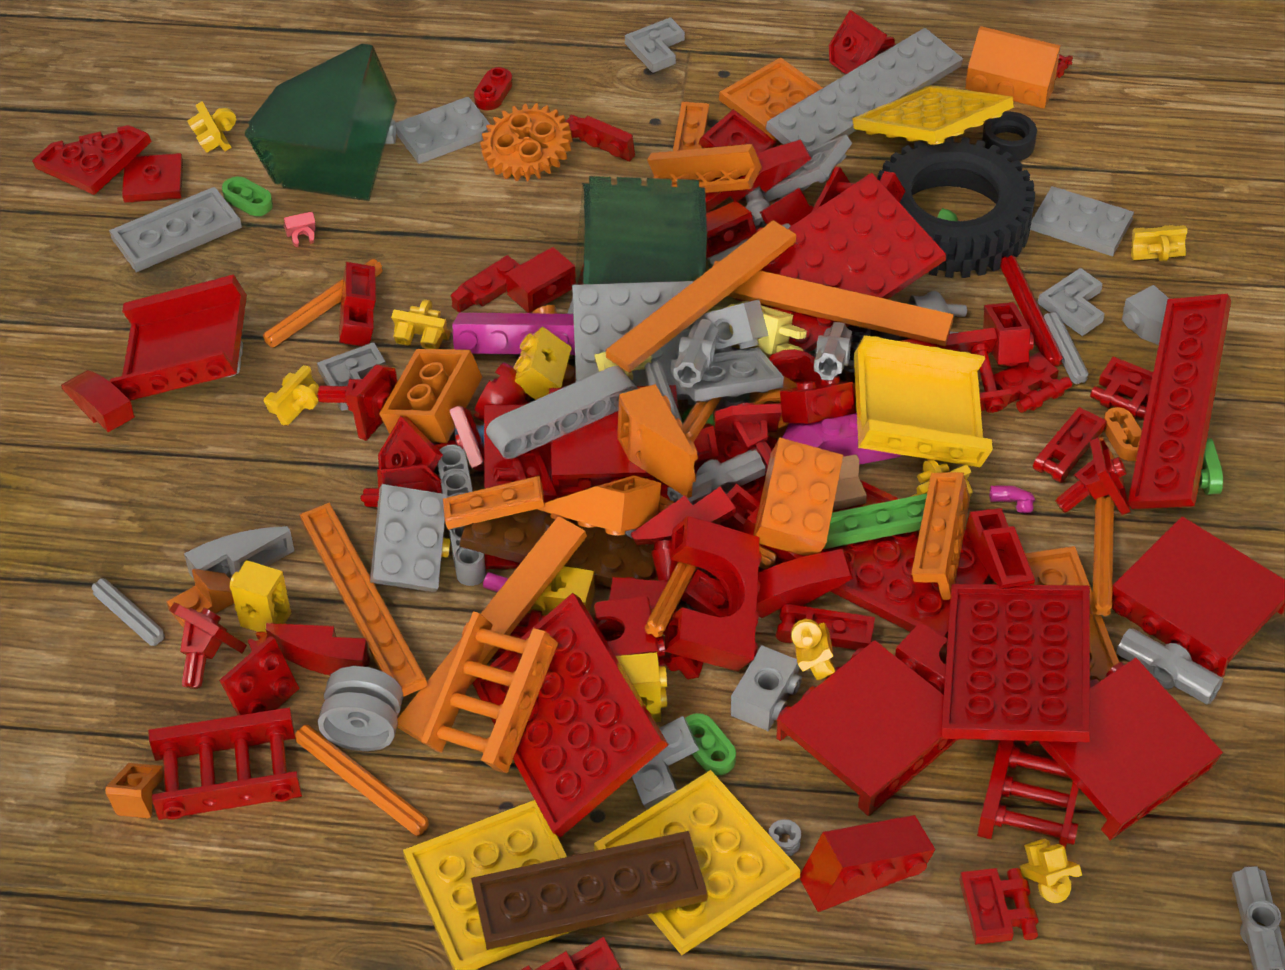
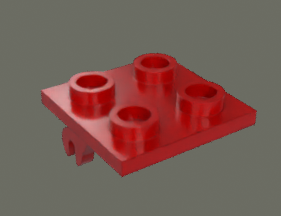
[219,631,300,715]

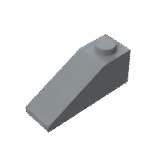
[1121,285,1169,345]

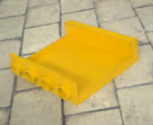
[854,335,993,467]

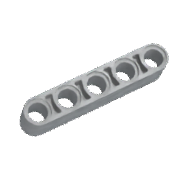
[486,366,638,459]
[438,445,486,586]

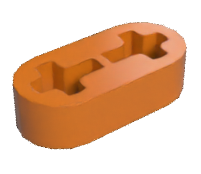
[1104,407,1142,461]

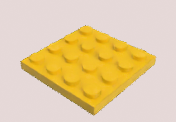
[852,85,1014,145]
[594,770,800,955]
[403,800,571,970]

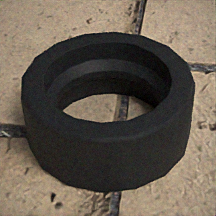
[982,111,1037,162]

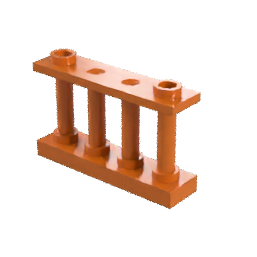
[421,611,558,774]

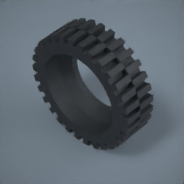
[877,136,1035,278]

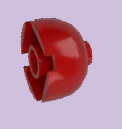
[473,362,530,422]

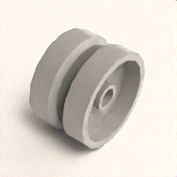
[318,666,403,752]

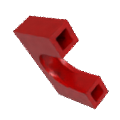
[665,516,762,672]

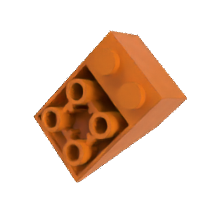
[618,384,698,498]
[538,476,661,536]

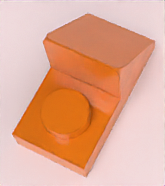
[167,569,234,628]
[106,763,163,818]

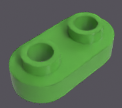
[222,177,273,216]
[1199,438,1223,495]
[685,714,736,775]

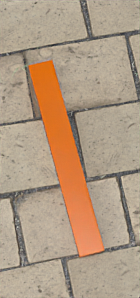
[606,221,796,373]
[713,261,954,346]
[299,502,428,697]
[397,516,587,744]

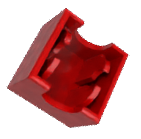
[594,596,665,666]

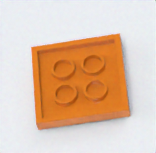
[719,57,823,141]

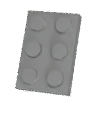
[396,96,490,164]
[762,134,852,202]
[1030,186,1134,256]
[671,347,784,402]
[370,484,447,592]

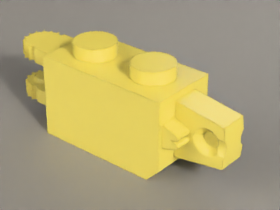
[707,301,807,357]

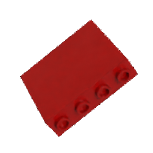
[110,274,247,401]
[549,385,678,496]
[1112,516,1285,678]
[776,640,959,816]
[1025,658,1223,841]

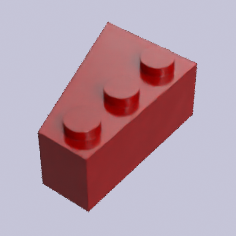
[799,815,936,912]

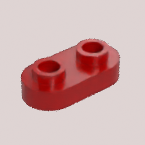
[474,67,513,111]

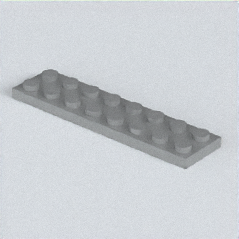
[766,28,963,150]

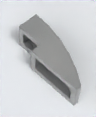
[184,526,294,579]

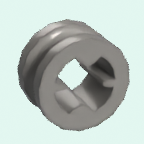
[769,819,801,856]

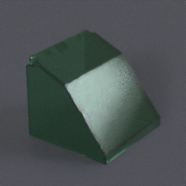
[245,44,397,201]
[576,176,707,285]

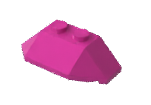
[782,412,901,465]

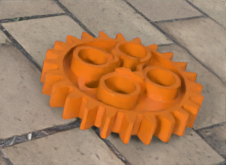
[480,103,573,181]

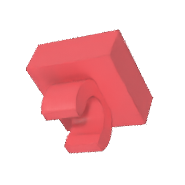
[284,212,315,247]

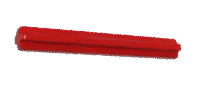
[1000,255,1063,367]

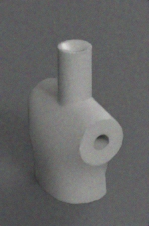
[908,291,967,317]

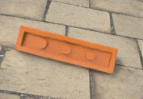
[646,144,762,197]
[912,472,970,600]

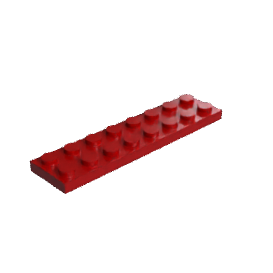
[1128,293,1231,509]

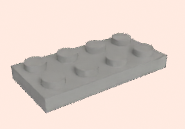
[109,187,242,272]

